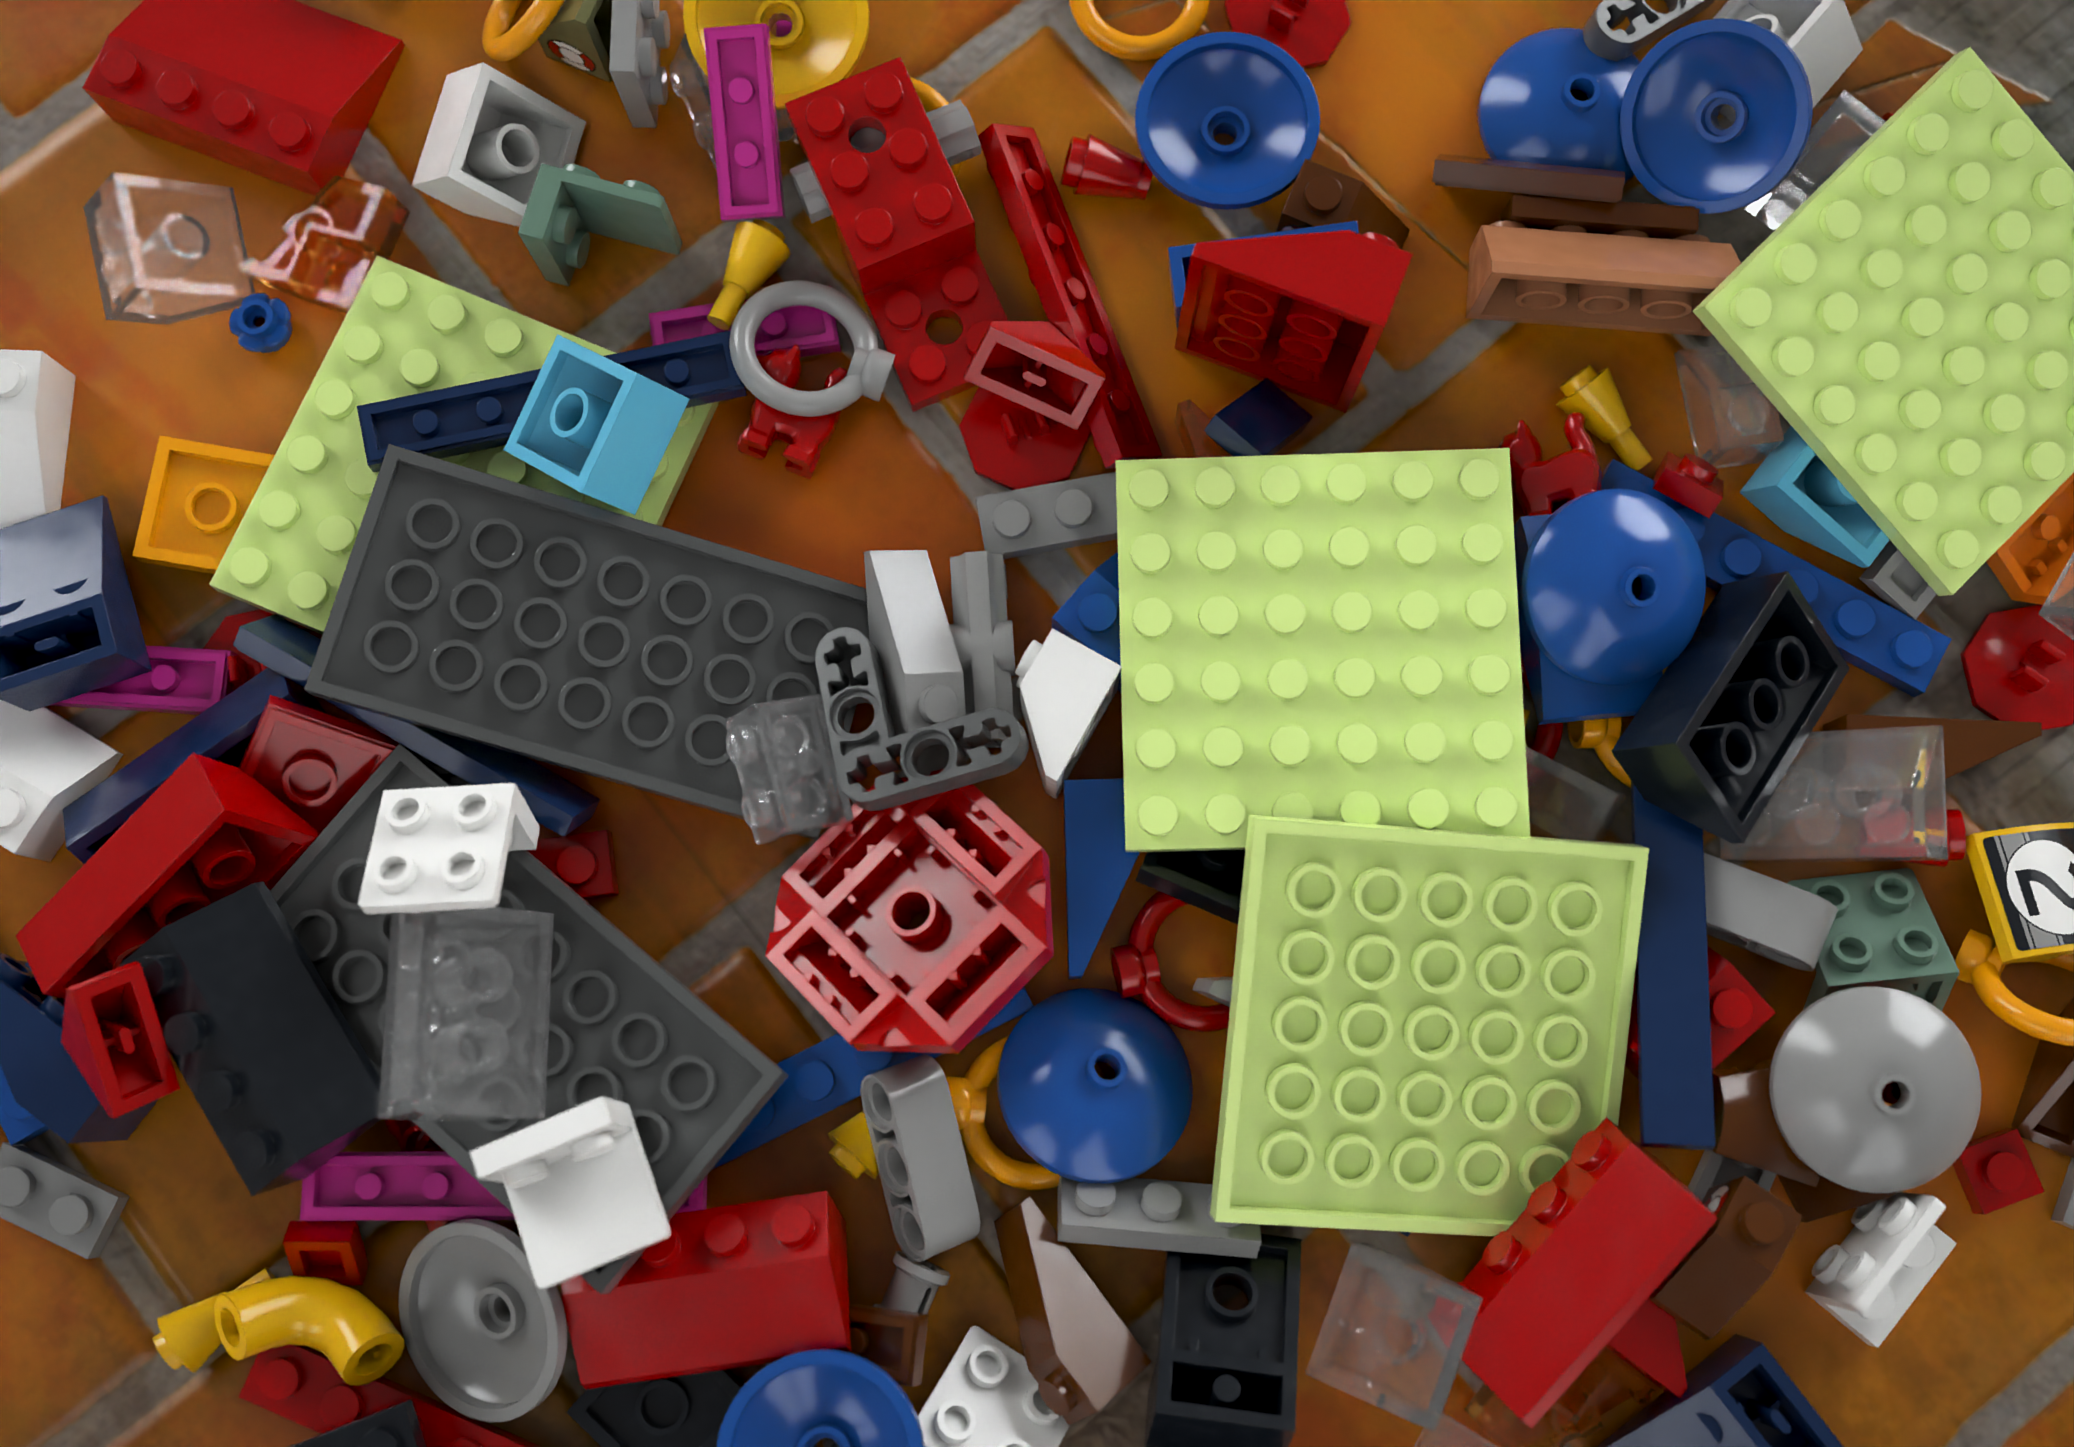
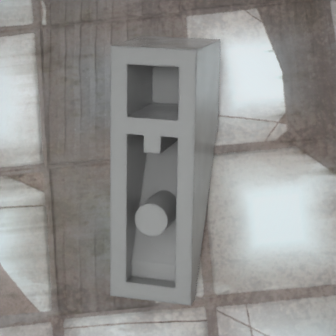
[864,550,966,735]

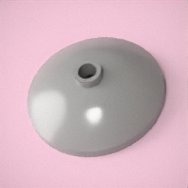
[1769,986,1981,1193]
[399,1219,567,1422]

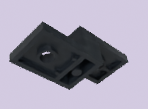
[1144,1234,1302,1447]

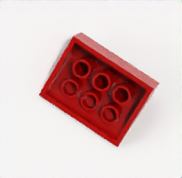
[82,0,405,202]
[1174,230,1413,413]

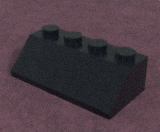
[1611,571,1850,844]
[119,881,397,1196]

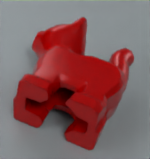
[737,344,848,479]
[1498,412,1602,516]

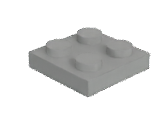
[609,0,670,128]

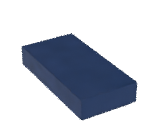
[1204,378,1313,457]

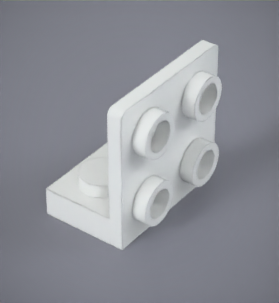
[358,783,540,914]
[470,1096,671,1289]
[1805,1192,1957,1348]
[918,1326,1071,1447]

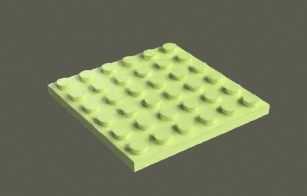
[1693,47,2074,596]
[209,255,719,635]
[1116,448,1530,852]
[1210,815,1649,1237]

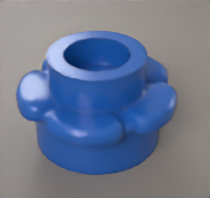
[229,293,292,353]

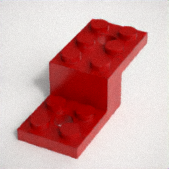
[785,56,1008,412]

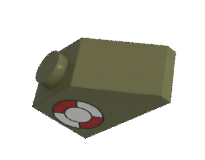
[538,0,612,83]

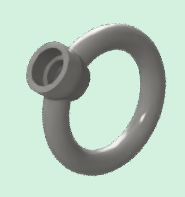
[729,280,895,417]

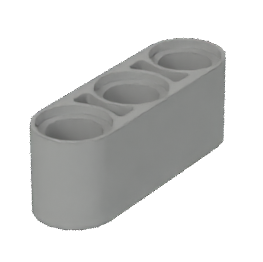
[1704,853,1838,971]
[860,1054,981,1262]

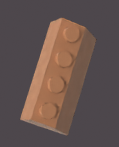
[1466,221,1741,337]

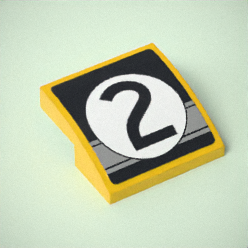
[1966,822,2074,963]

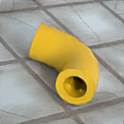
[214,1275,405,1386]

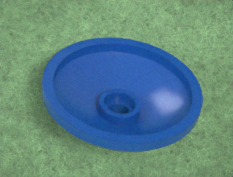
[1620,18,1813,214]
[1478,28,1640,185]
[1135,32,1320,210]
[1521,489,1706,685]
[997,988,1193,1184]
[717,1349,925,1447]

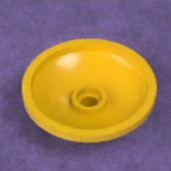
[683,0,870,110]

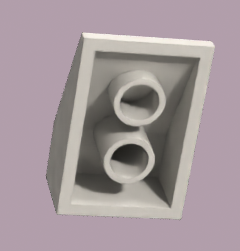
[0,349,76,529]

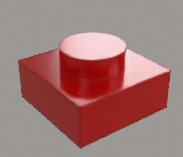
[1653,451,1723,518]
[1952,1128,2045,1215]
[282,1220,369,1285]

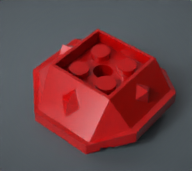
[765,769,1054,1054]

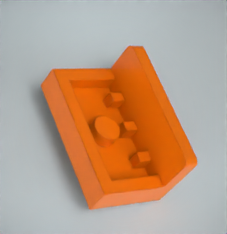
[1986,473,2074,607]

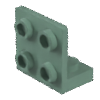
[518,163,682,286]
[1787,868,1960,1011]

